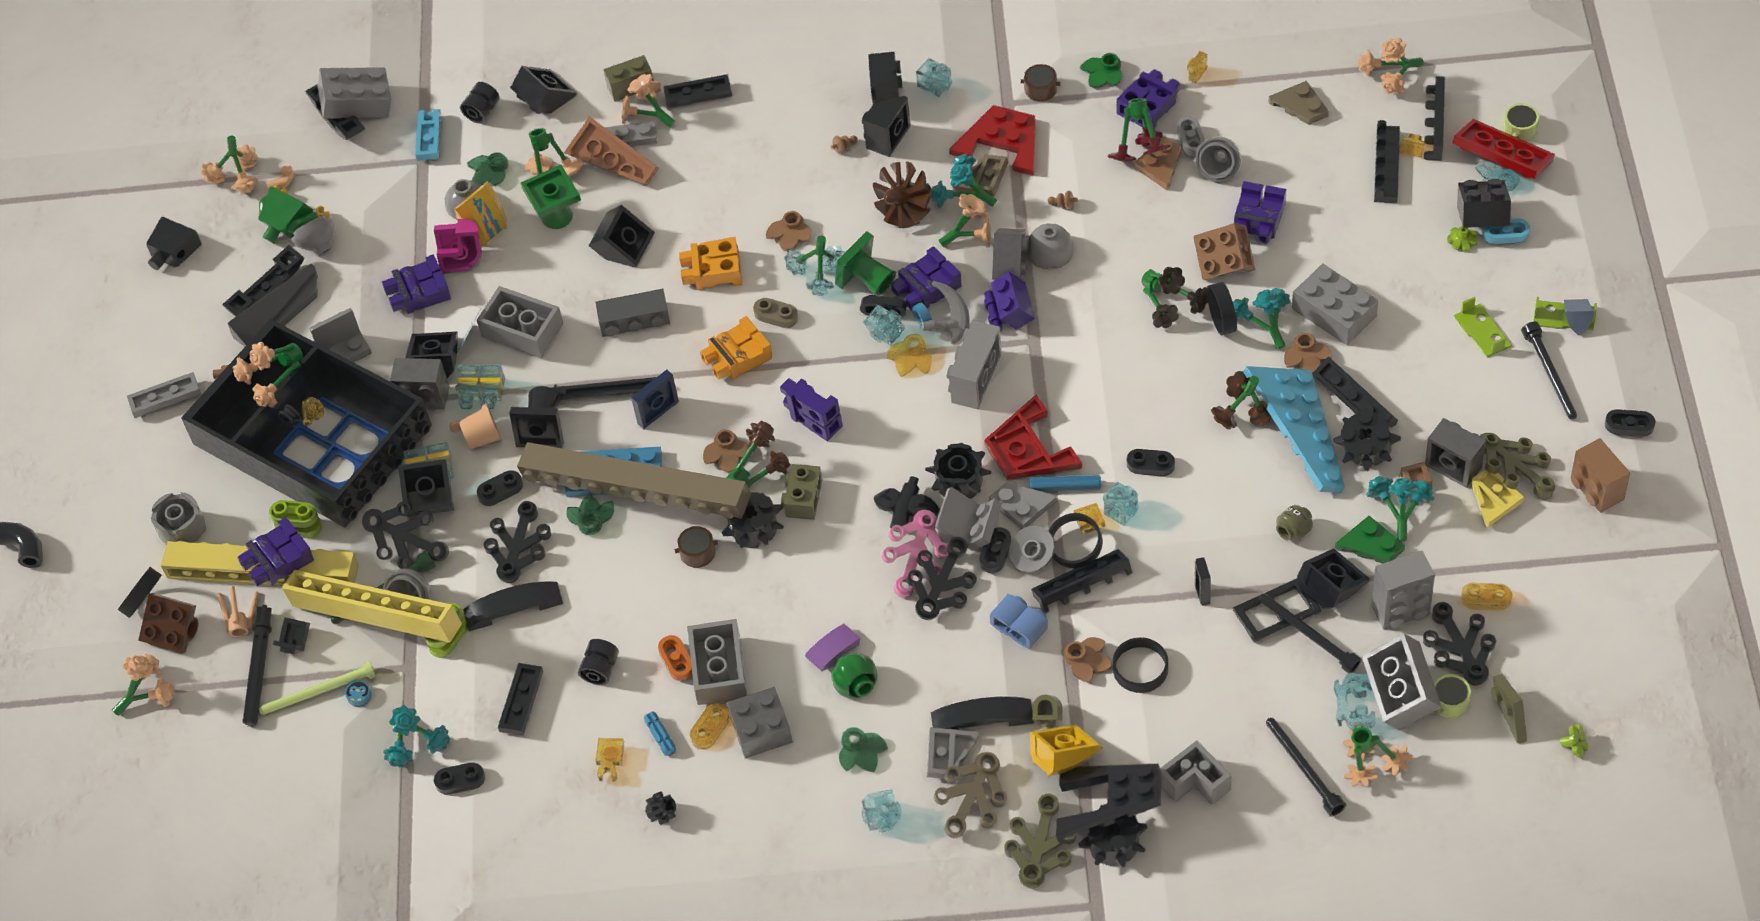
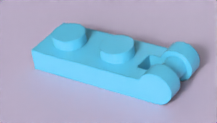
[416,109,442,161]

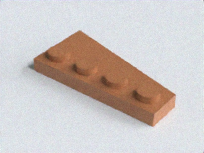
[564,116,659,186]

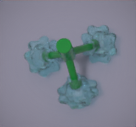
[784,235,845,296]

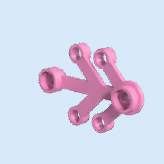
[882,510,948,598]

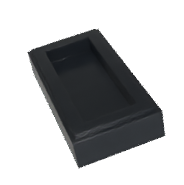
[1194,557,1211,605]

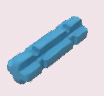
[644,711,676,756]

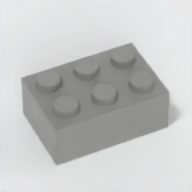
[317,67,391,118]
[1292,263,1378,345]
[476,286,563,358]
[947,320,1002,409]
[1371,550,1435,630]
[687,619,747,705]
[1362,633,1442,730]

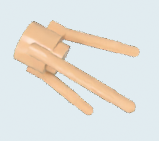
[217,586,259,637]

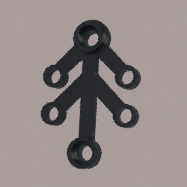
[483,501,552,583]
[362,502,449,569]
[907,537,977,620]
[1423,602,1496,685]

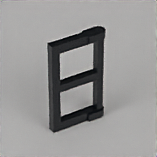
[1233,578,1321,643]

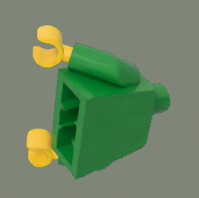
[258,185,330,244]

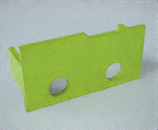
[1454,296,1512,357]
[1534,297,1597,331]

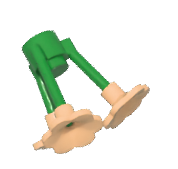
[525,128,584,177]

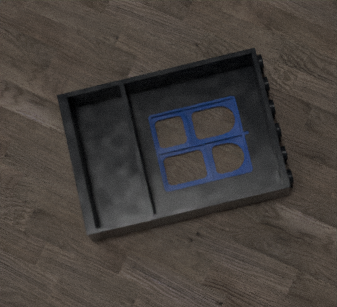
[181,319,432,528]

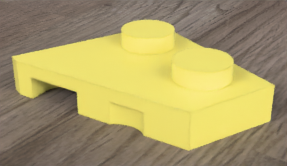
[1471,469,1524,528]

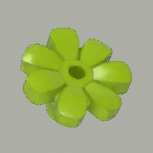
[1447,226,1477,252]
[1561,724,1588,757]

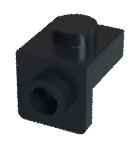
[273,617,310,655]

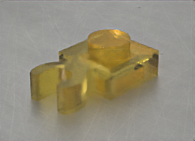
[595,738,625,781]

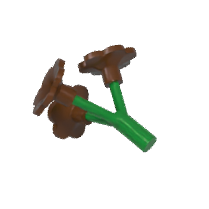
[1211,371,1273,430]

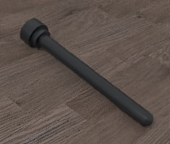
[1521,321,1577,420]
[1258,593,1362,674]
[1266,717,1346,817]

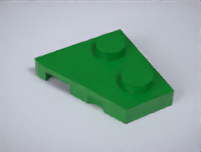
[1335,515,1405,564]

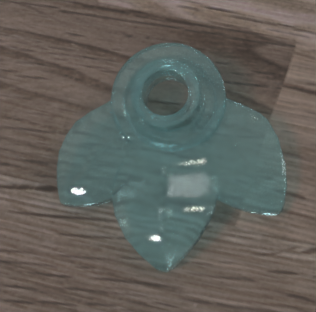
[1475,162,1519,191]

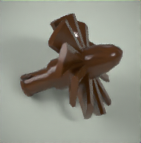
[873,161,932,228]

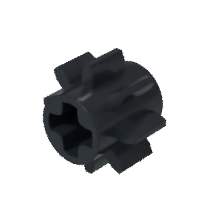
[645,791,677,825]

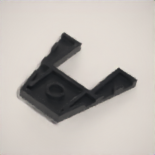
[1056,764,1162,844]

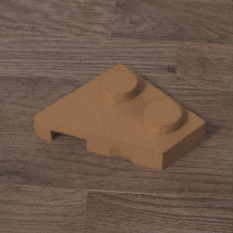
[1134,136,1181,190]

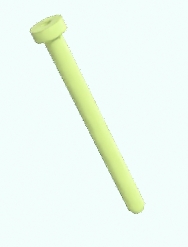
[259,661,376,715]

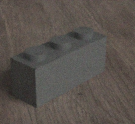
[595,289,670,337]

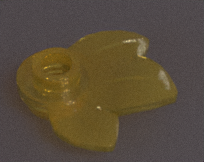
[887,334,932,377]

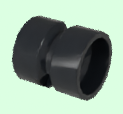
[460,82,500,123]
[578,639,619,685]

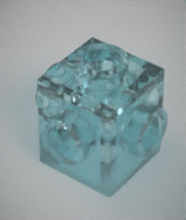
[916,58,952,97]
[863,305,905,346]
[1103,482,1139,526]
[861,789,901,832]

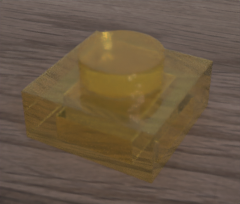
[1187,51,1207,84]

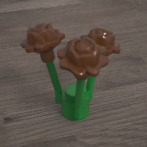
[726,421,791,488]

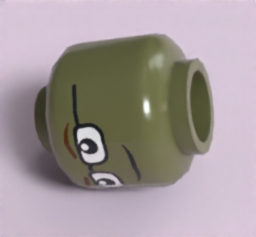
[1276,505,1313,542]

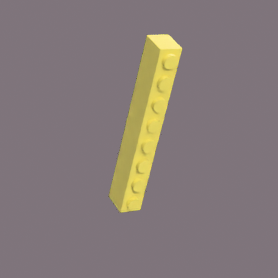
[161,540,359,585]
[282,570,462,643]

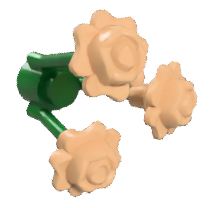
[233,342,303,408]

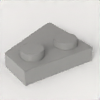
[989,482,1057,529]
[927,727,979,779]

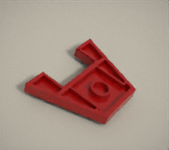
[949,105,1035,176]
[984,394,1082,480]

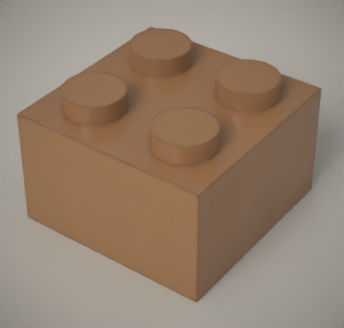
[1571,438,1630,513]

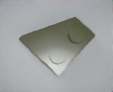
[1491,674,1527,743]

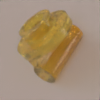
[1399,133,1426,158]
[302,397,324,425]

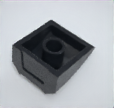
[405,331,458,378]
[1297,548,1371,609]

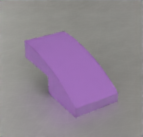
[805,623,861,671]

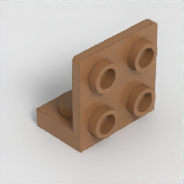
[1193,223,1256,280]

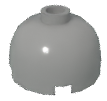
[1027,223,1073,270]

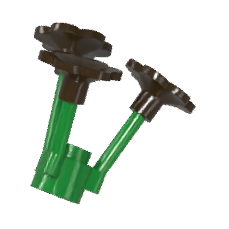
[1141,267,1208,328]

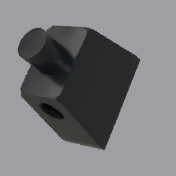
[146,216,202,270]

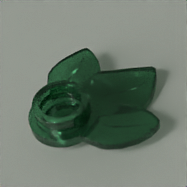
[467,152,509,186]
[567,494,614,535]
[839,727,888,772]

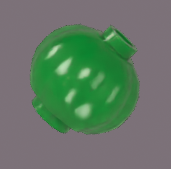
[831,653,878,698]

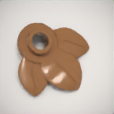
[766,211,811,251]
[1284,333,1332,373]
[703,429,748,473]
[1063,637,1112,682]

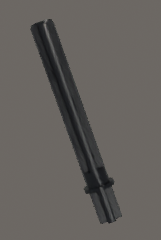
[552,377,656,400]
[242,605,272,727]

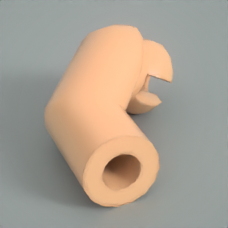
[266,165,295,190]

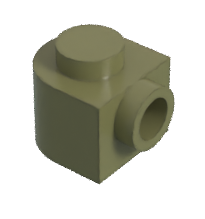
[1033,695,1062,726]

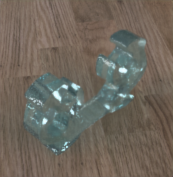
[1334,673,1376,731]

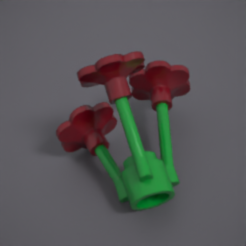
[1108,98,1171,162]

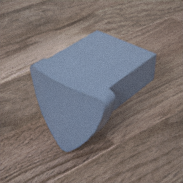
[1564,299,1595,335]

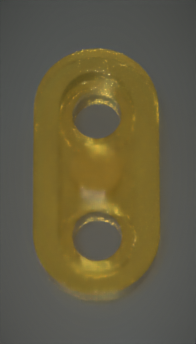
[1461,583,1512,610]
[690,703,730,750]

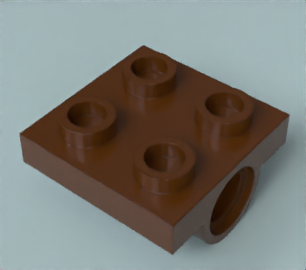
[138,593,199,653]

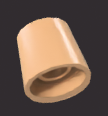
[449,403,501,449]

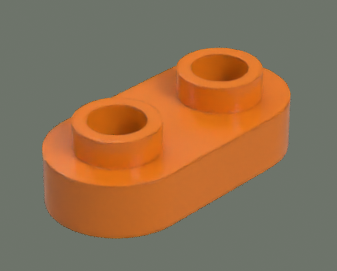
[658,635,692,681]

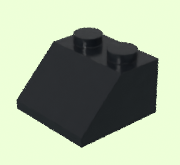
[868,51,903,104]
[510,66,577,114]
[862,96,911,157]
[588,205,655,268]
[398,459,454,517]

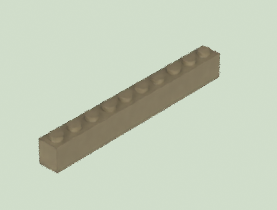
[517,442,751,519]

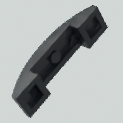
[305,84,365,140]
[222,245,305,317]
[463,581,563,632]
[931,697,1034,730]

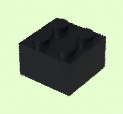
[1457,179,1511,228]

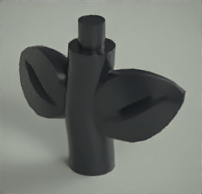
[874,476,940,532]

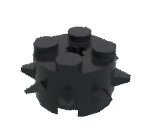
[1333,408,1401,471]
[925,443,992,499]
[721,492,784,548]
[1078,804,1148,868]

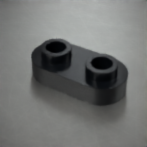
[860,295,907,319]
[1605,409,1655,437]
[1126,449,1175,476]
[477,470,523,506]
[979,527,1011,573]
[434,762,485,795]

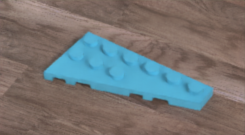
[1243,366,1345,493]

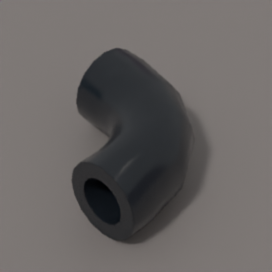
[0,522,43,568]

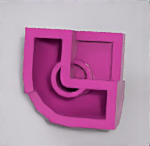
[434,219,482,273]

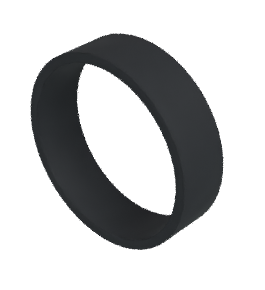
[1207,282,1237,336]
[1049,513,1103,569]
[118,567,162,618]
[1113,637,1168,693]

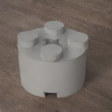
[151,492,206,545]

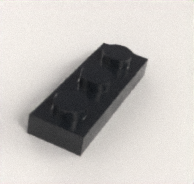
[663,74,732,108]
[498,663,544,736]

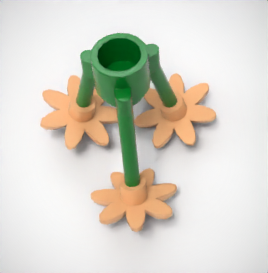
[1342,727,1413,787]

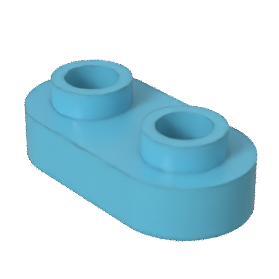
[1482,218,1530,244]

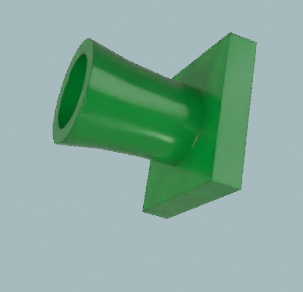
[520,165,581,229]
[835,231,896,296]

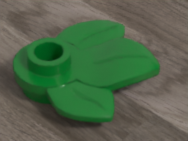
[1080,53,1122,88]

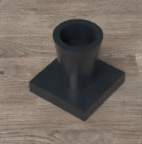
[509,386,564,448]

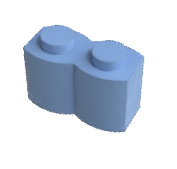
[990,594,1048,649]

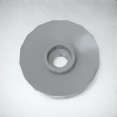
[1009,525,1055,573]

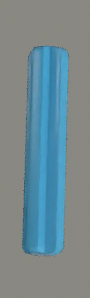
[1029,475,1101,491]

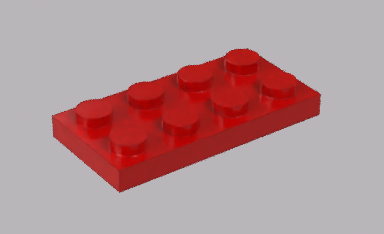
[1452,119,1555,179]

